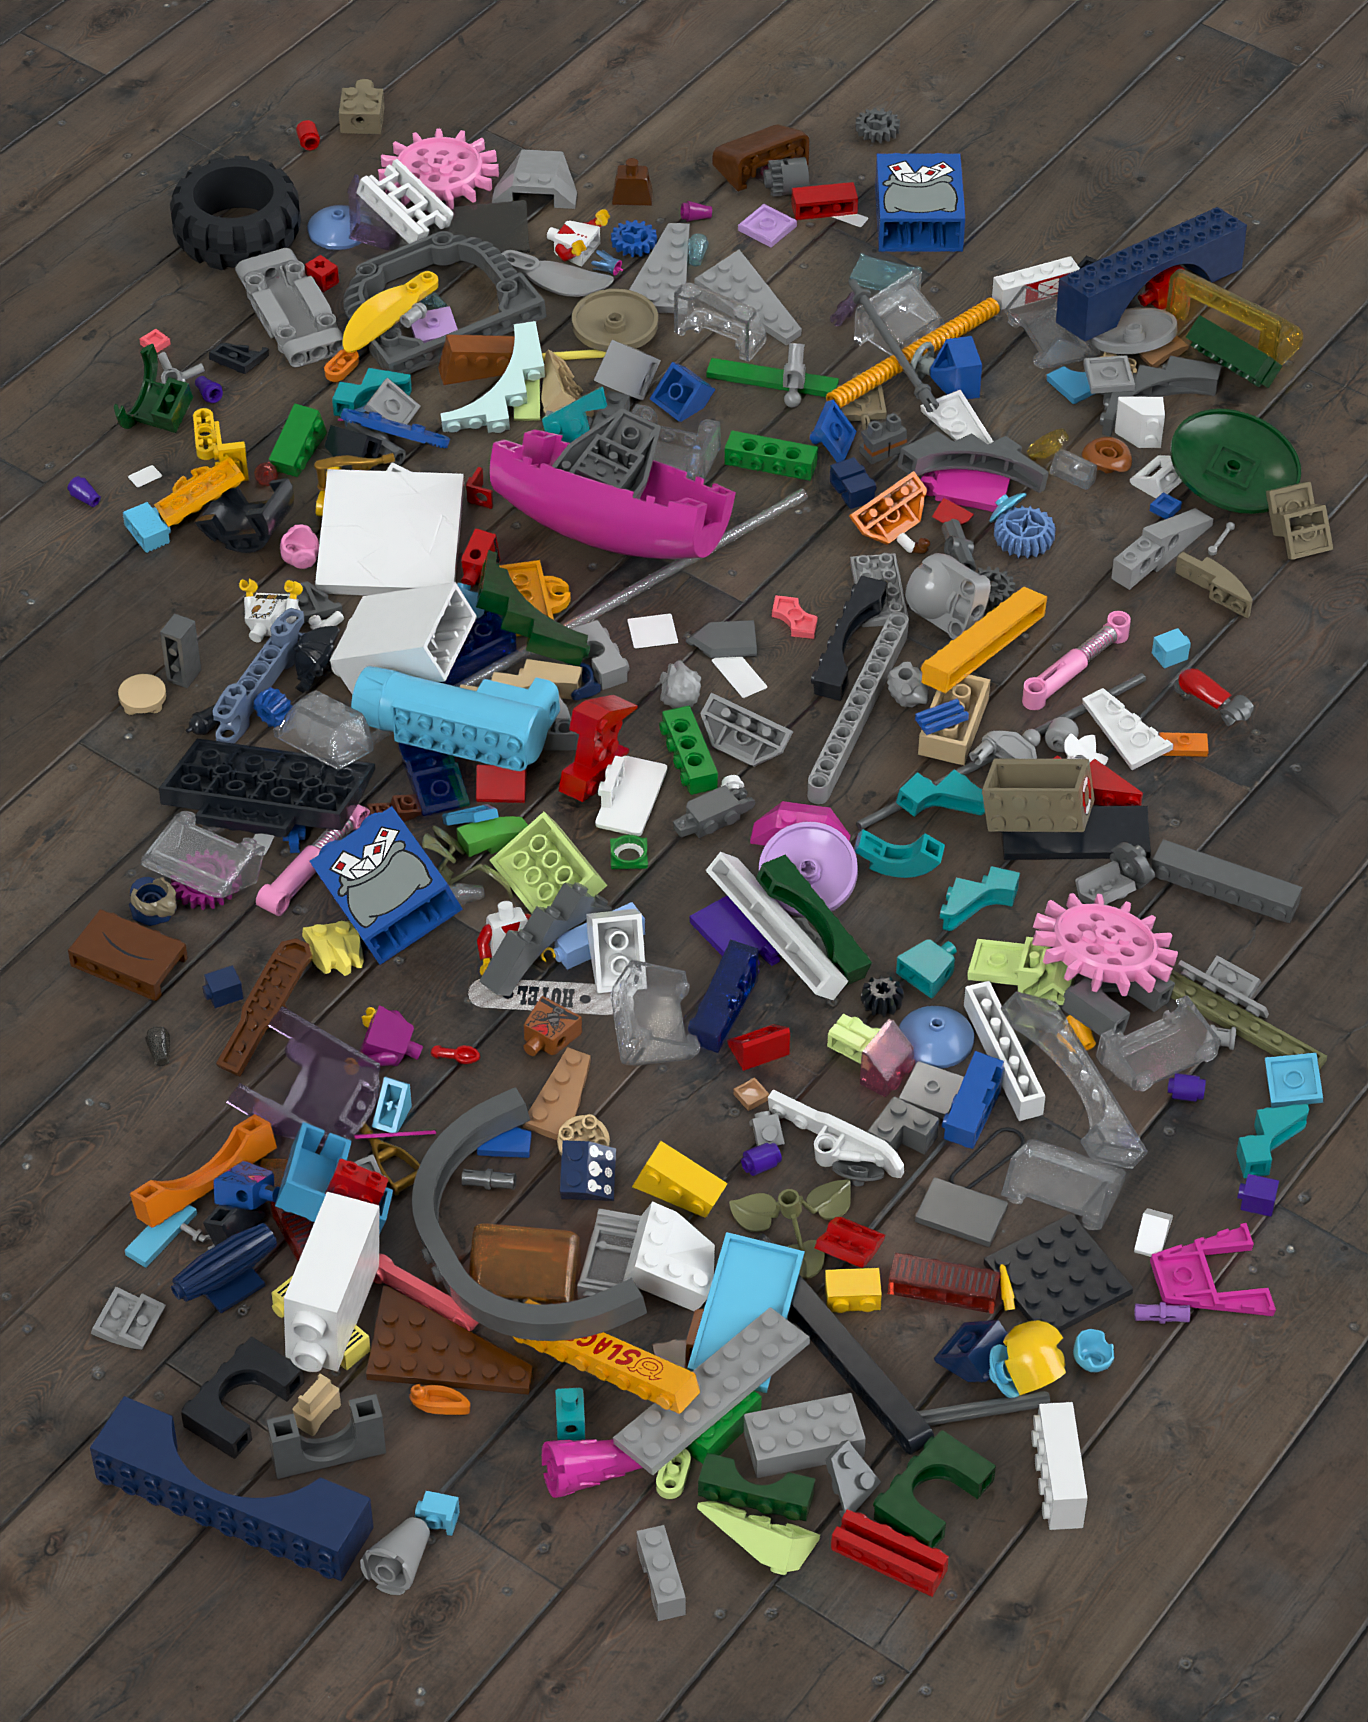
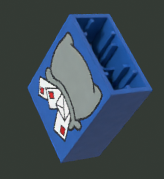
[875,153,965,252]
[309,806,463,965]

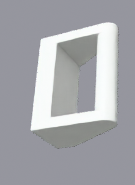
[1130,455,1182,498]

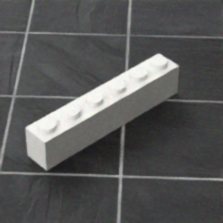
[964,981,1045,1121]

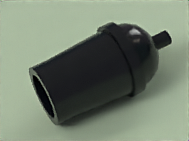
[186,704,222,735]

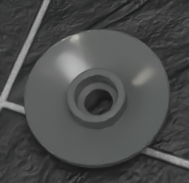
[832,1160,884,1186]

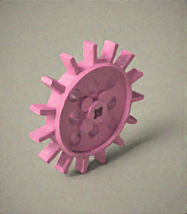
[378,129,499,211]
[1032,893,1178,996]

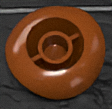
[1082,437,1132,473]

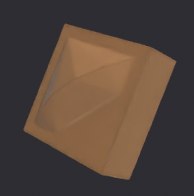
[734,1078,770,1111]

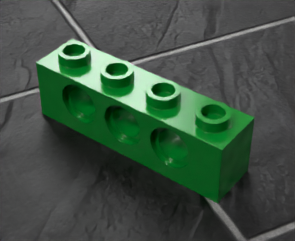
[724,431,818,481]
[659,705,718,795]

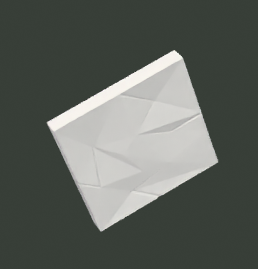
[315,469,464,595]

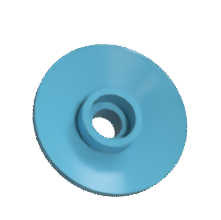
[989,493,1027,523]
[989,1344,1019,1398]

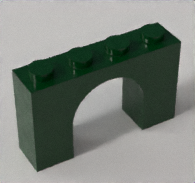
[873,1430,996,1548]

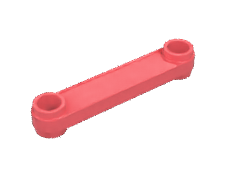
[373,1254,479,1331]

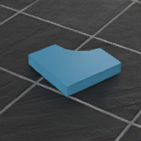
[1046,366,1096,404]
[442,804,499,826]

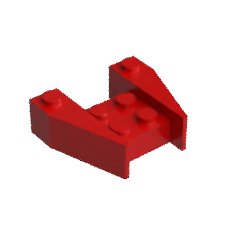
[558,695,638,802]

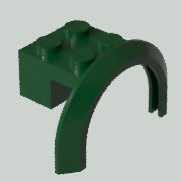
[114,343,193,433]

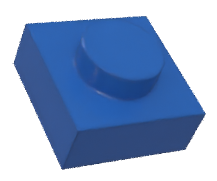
[1149,492,1182,519]

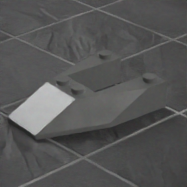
[552,408,661,499]

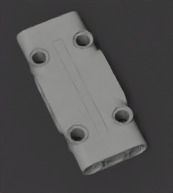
[235,248,344,367]

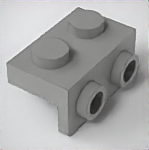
[1075,861,1136,905]

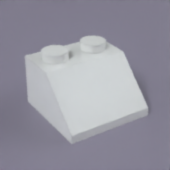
[1115,397,1165,448]

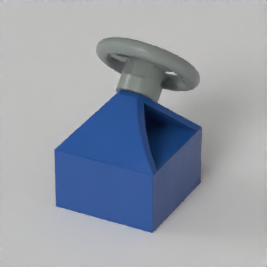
[909,336,982,399]

